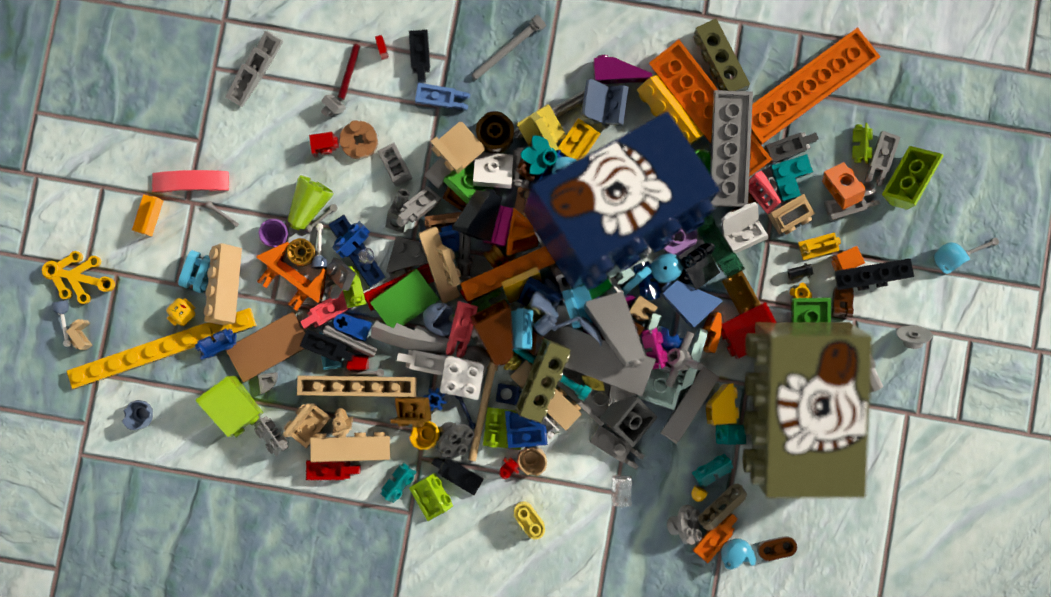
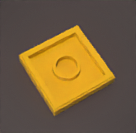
[501,267,543,303]

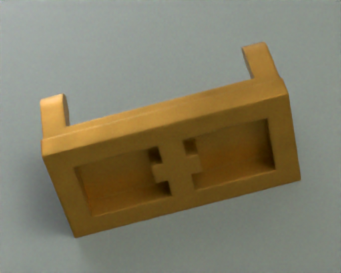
[721,271,760,314]

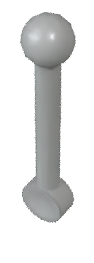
[205,201,239,227]
[305,204,338,233]
[965,238,999,256]
[344,369,384,377]

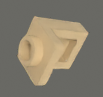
[66,319,93,350]

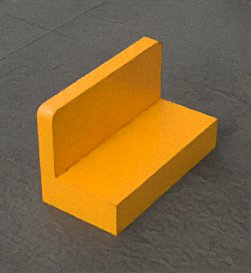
[132,194,164,236]

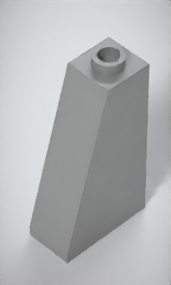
[584,291,645,368]

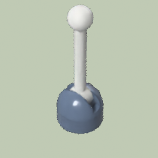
[312,223,327,269]
[52,300,71,347]

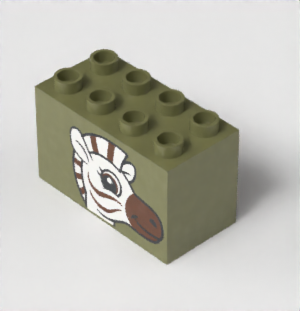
[743,322,872,498]

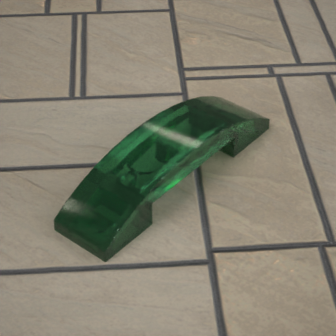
[697,214,745,278]

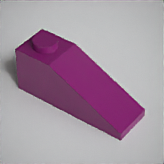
[593,55,652,85]

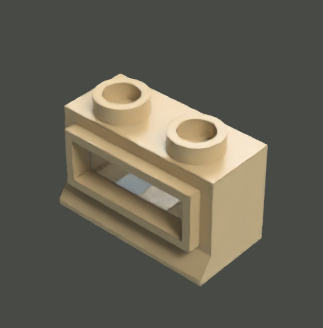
[767,194,815,235]

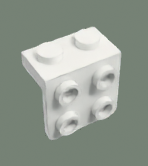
[721,202,768,255]
[440,356,484,400]

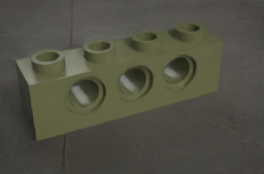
[693,19,750,91]
[515,338,571,423]

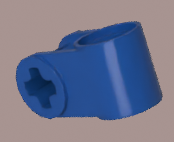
[333,314,372,341]

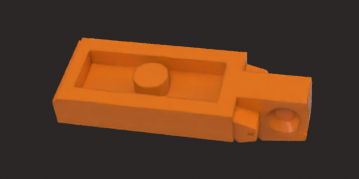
[692,513,738,563]

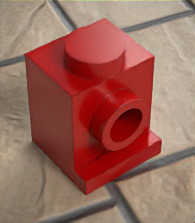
[309,132,339,157]

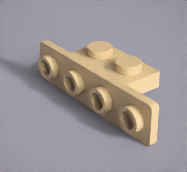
[418,227,461,303]

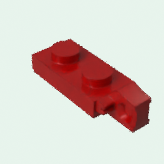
[306,460,361,480]

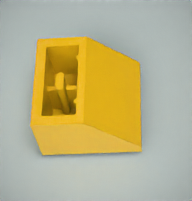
[705,383,739,425]

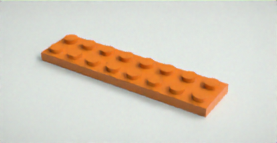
[751,27,881,145]
[649,40,772,177]

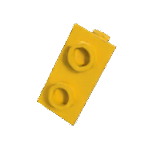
[798,232,841,260]

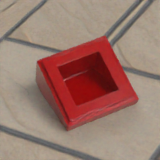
[347,355,369,370]

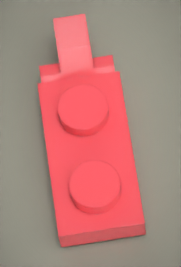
[300,291,353,329]

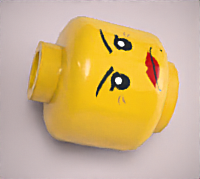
[166,298,196,326]

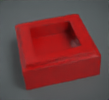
[375,35,389,60]

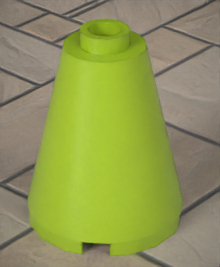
[287,175,334,231]

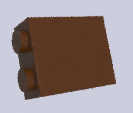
[470,299,513,366]

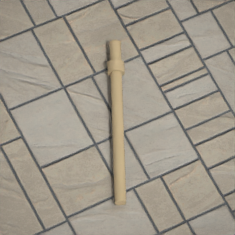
[468,357,498,461]

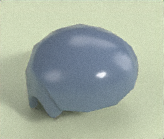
[122,400,153,430]

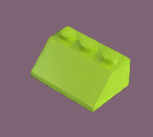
[882,146,944,210]

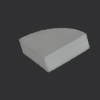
[257,372,278,394]

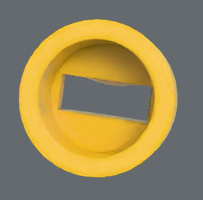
[691,485,708,502]

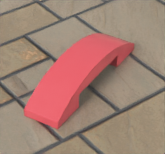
[152,170,229,193]

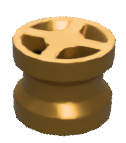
[482,244,506,268]

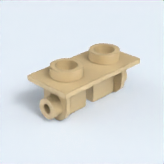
[332,408,353,436]

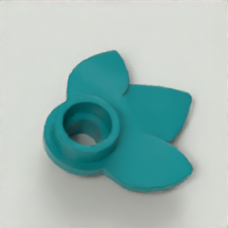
[520,135,557,174]

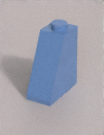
[661,281,722,328]

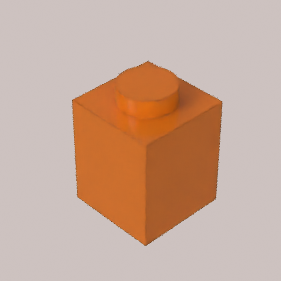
[831,246,865,271]

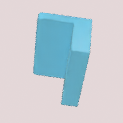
[562,285,593,329]
[511,308,533,350]

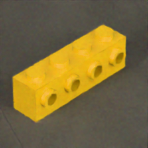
[636,75,704,145]

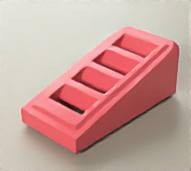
[748,171,781,214]

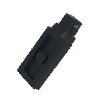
[409,29,430,83]
[300,329,355,362]
[431,457,484,496]

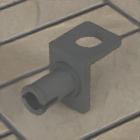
[386,189,410,233]

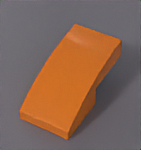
[702,312,722,353]

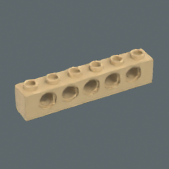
[297,376,417,397]

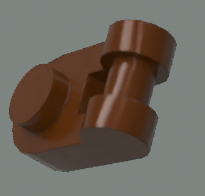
[831,286,854,318]

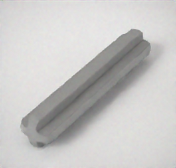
[322,325,377,357]

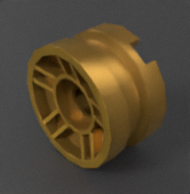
[287,238,316,266]

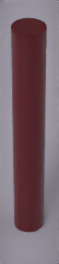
[337,44,361,100]

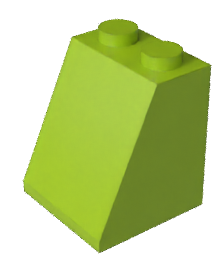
[196,376,263,437]

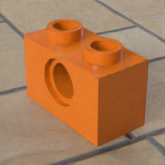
[822,162,865,210]

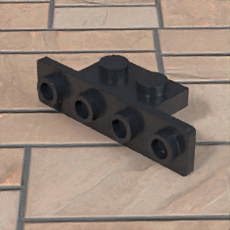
[834,258,914,291]

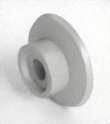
[896,325,933,349]

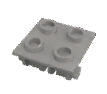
[254,416,289,456]

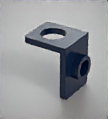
[496,383,522,406]

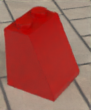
[720,302,777,359]

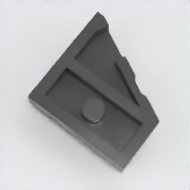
[386,237,427,274]

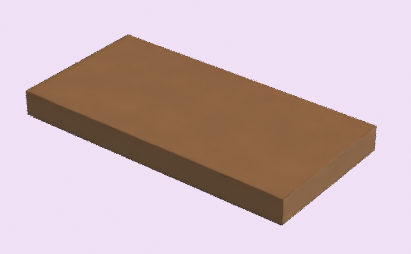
[226,311,305,383]

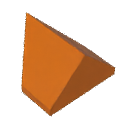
[506,208,538,255]

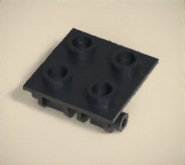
[677,240,720,290]

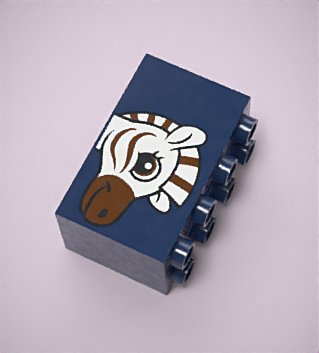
[524,111,720,291]

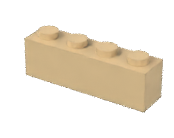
[204,243,242,325]
[510,360,582,430]
[311,432,390,462]

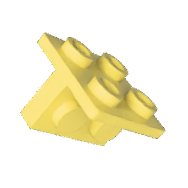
[517,104,566,151]

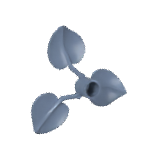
[531,278,602,347]

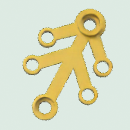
[42,251,115,304]

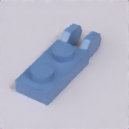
[415,83,470,110]

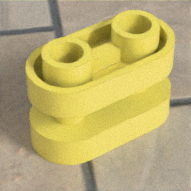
[514,501,545,539]

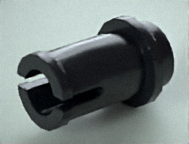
[787,263,814,281]

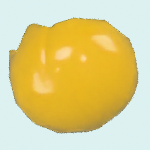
[409,421,440,450]

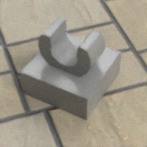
[321,95,346,117]

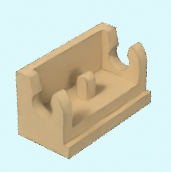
[629,296,658,321]

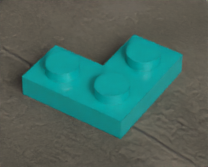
[770,154,813,202]

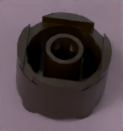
[476,111,514,153]

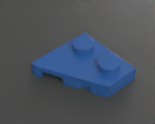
[505,411,548,448]

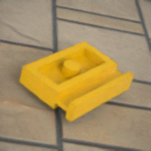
[558,118,601,160]

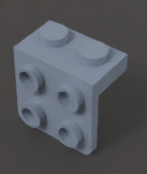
[582,79,628,126]

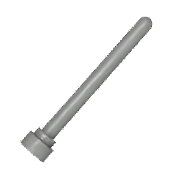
[472,15,546,80]

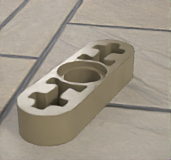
[699,484,747,530]

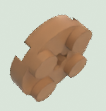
[339,120,378,159]

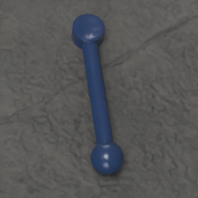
[455,395,476,429]

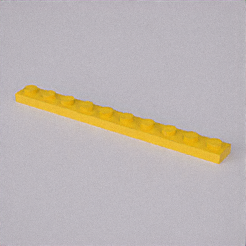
[67,308,257,389]

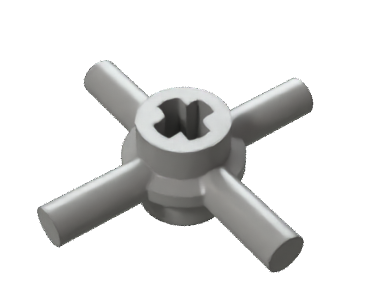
[663,331,703,388]

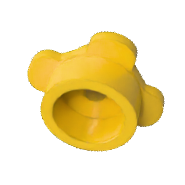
[789,282,812,298]

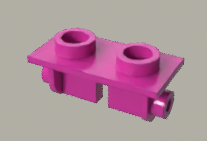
[641,327,668,370]

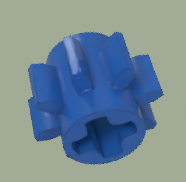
[423,387,448,411]

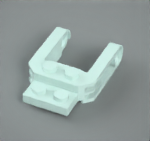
[637,313,708,410]

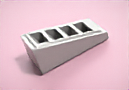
[378,143,412,186]

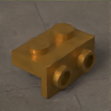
[390,397,431,427]

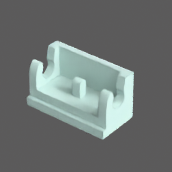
[606,266,635,286]

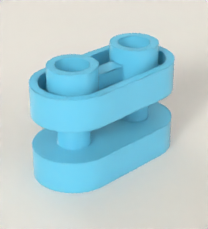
[178,250,210,293]

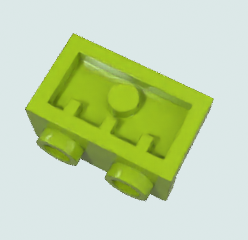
[409,473,453,521]

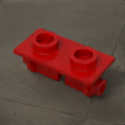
[499,457,519,479]

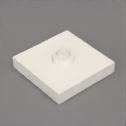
[473,152,513,189]

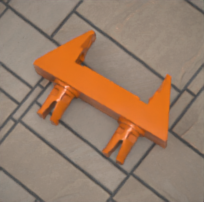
[257,242,327,311]

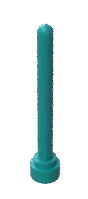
[513,350,592,401]

